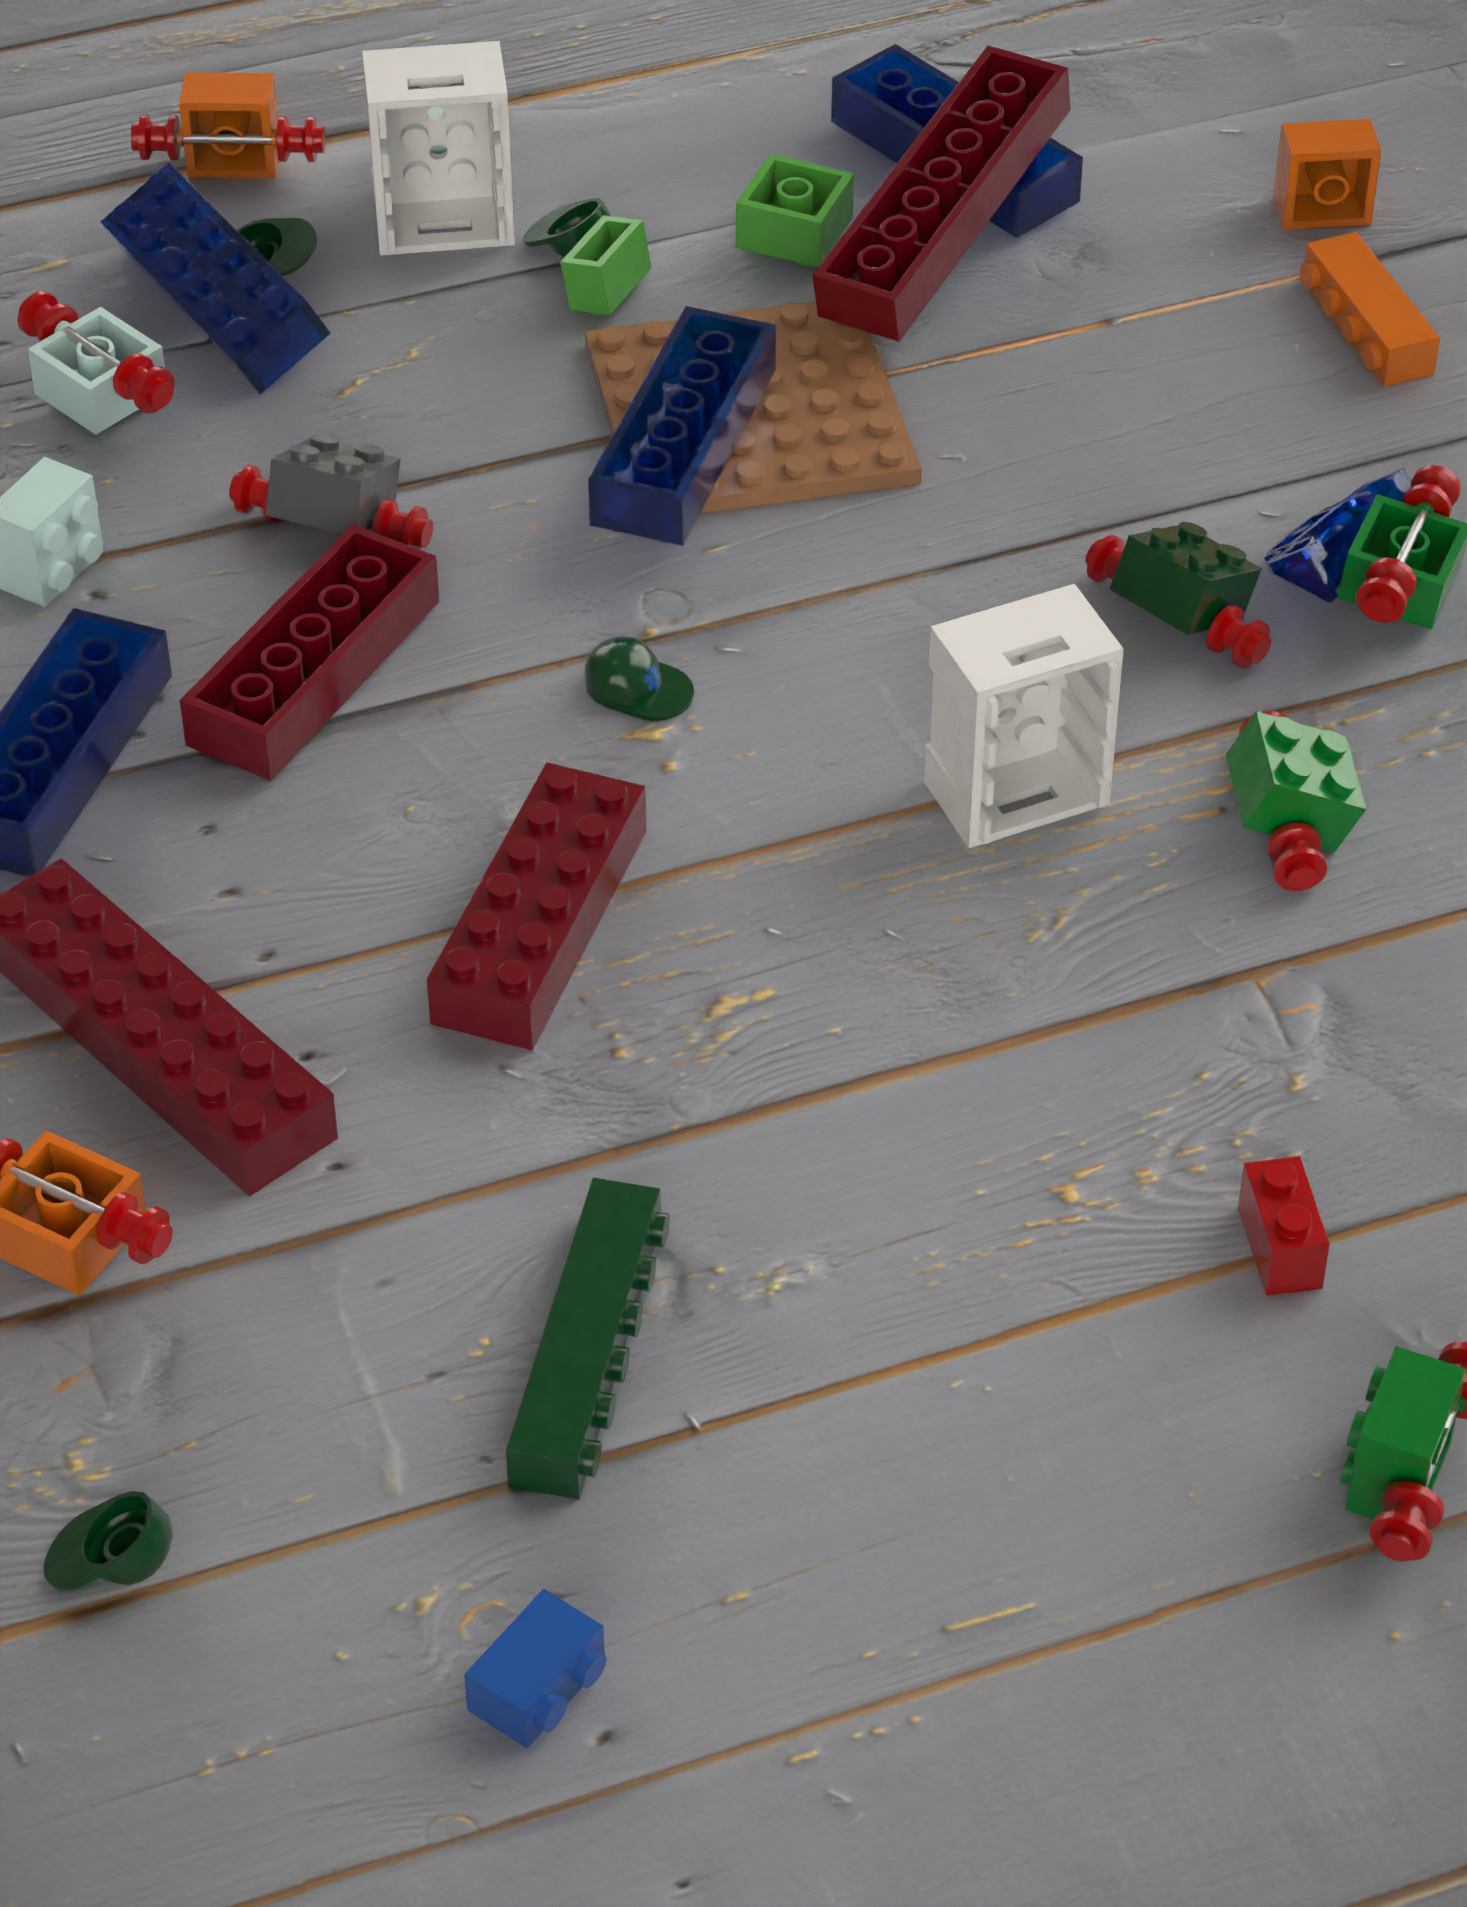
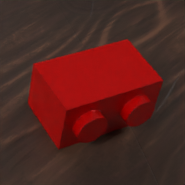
[1238,1156,1330,1296]

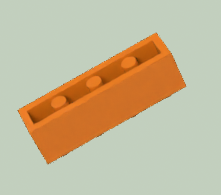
[1300,232,1440,387]

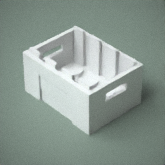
[362,41,515,256]
[924,584,1124,848]

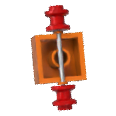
[131,72,325,178]
[0,1130,173,1296]

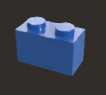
[464,1588,607,1748]

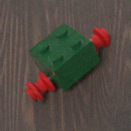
[1085,522,1271,668]

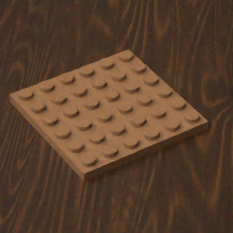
[585,302,922,522]

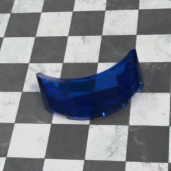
[1264,468,1411,603]

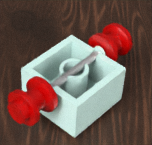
[17,291,175,435]

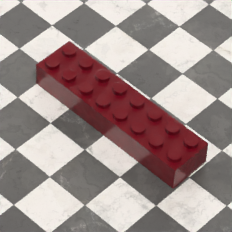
[812,45,1071,342]
[0,858,338,1197]

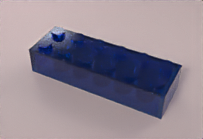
[831,44,1083,238]
[100,163,331,394]
[588,306,776,546]
[0,608,172,877]

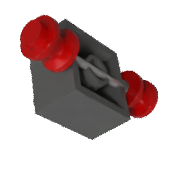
[229,434,433,550]

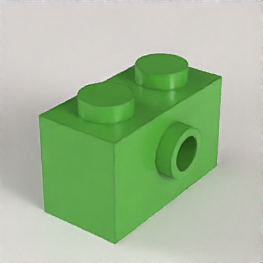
[560,215,652,316]

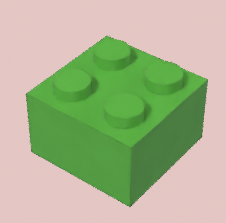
[736,153,854,268]

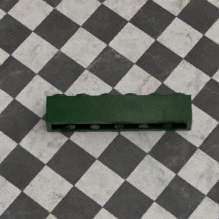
[506,1177,670,1500]

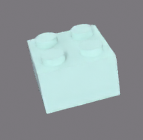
[0,456,104,607]

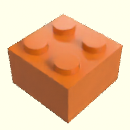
[1273,119,1381,230]

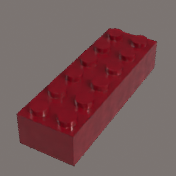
[179,524,439,781]
[427,762,646,1051]

